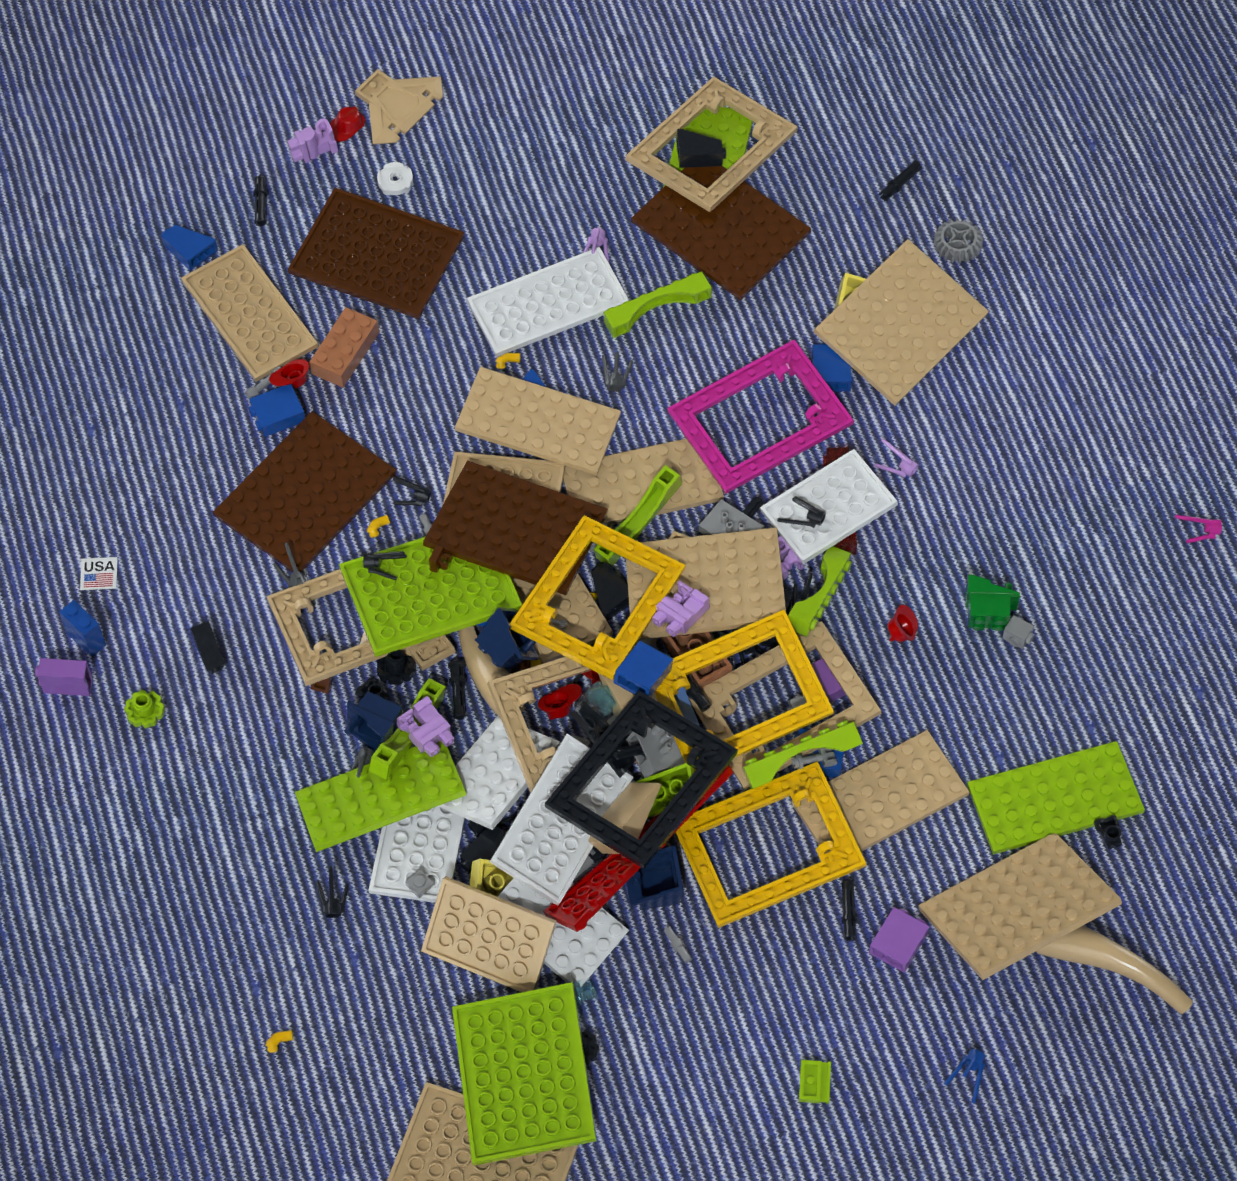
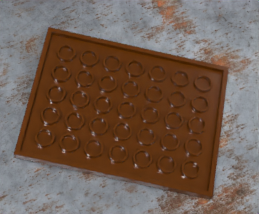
[631,166,811,301]
[288,188,465,319]
[213,411,397,573]
[423,460,608,595]

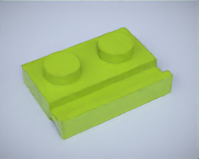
[799,1060,831,1104]

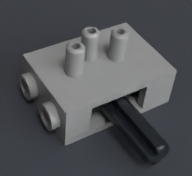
[699,497,764,535]
[613,725,685,778]

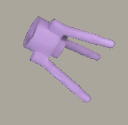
[583,228,610,265]
[874,439,919,478]

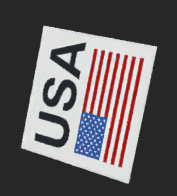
[80,557,117,590]

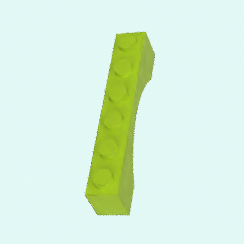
[603,271,712,338]
[594,465,682,567]
[788,546,852,637]
[369,678,446,780]
[742,720,863,789]

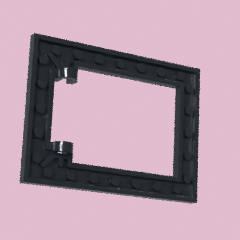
[545,690,738,869]

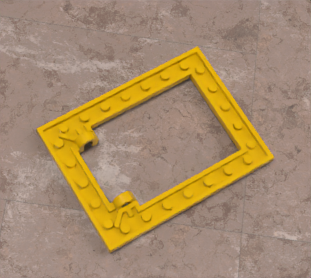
[510,515,686,680]
[654,610,834,763]
[675,761,867,928]

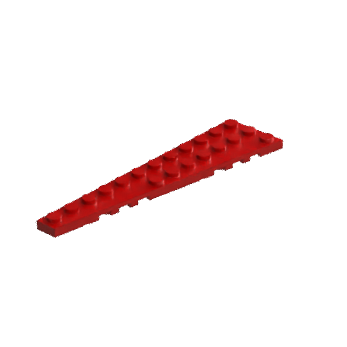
[543,766,734,932]

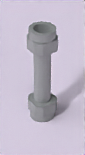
[244,366,281,399]

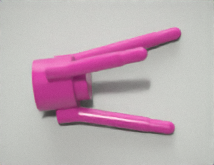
[1175,515,1222,543]

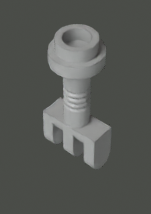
[791,748,838,769]

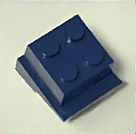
[475,607,539,668]
[344,691,402,753]
[626,846,684,910]

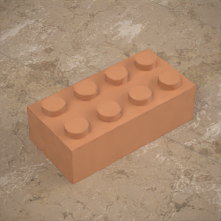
[309,307,379,388]
[660,632,732,688]

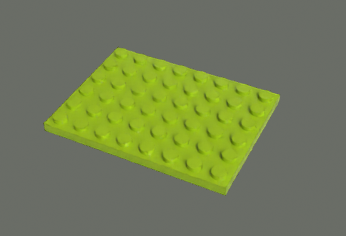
[339,537,522,657]
[452,982,597,1166]

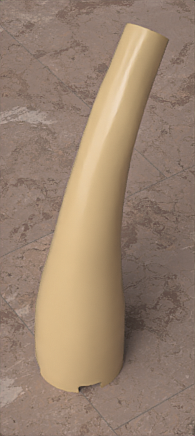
[459,625,525,719]
[1036,925,1193,1014]

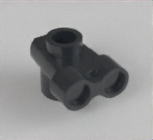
[356,678,389,700]
[1094,815,1122,849]

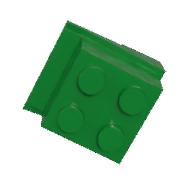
[965,574,1020,631]

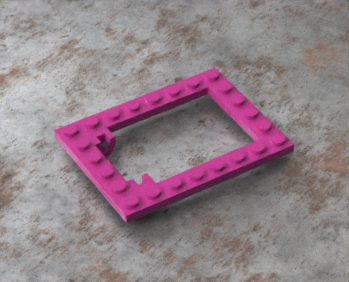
[667,340,854,494]

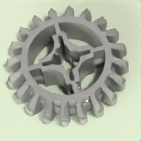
[934,218,983,265]

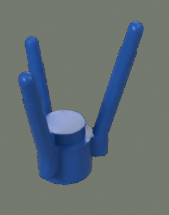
[944,1049,985,1104]

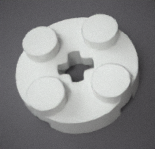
[377,162,413,195]

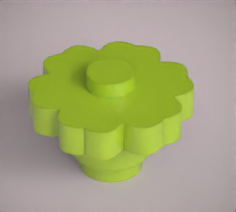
[124,690,165,729]

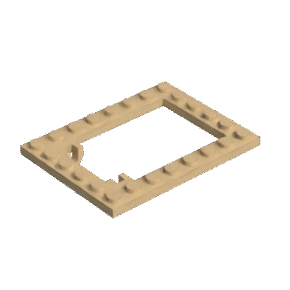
[625,76,798,212]
[266,569,428,686]
[688,621,882,791]
[487,644,628,793]

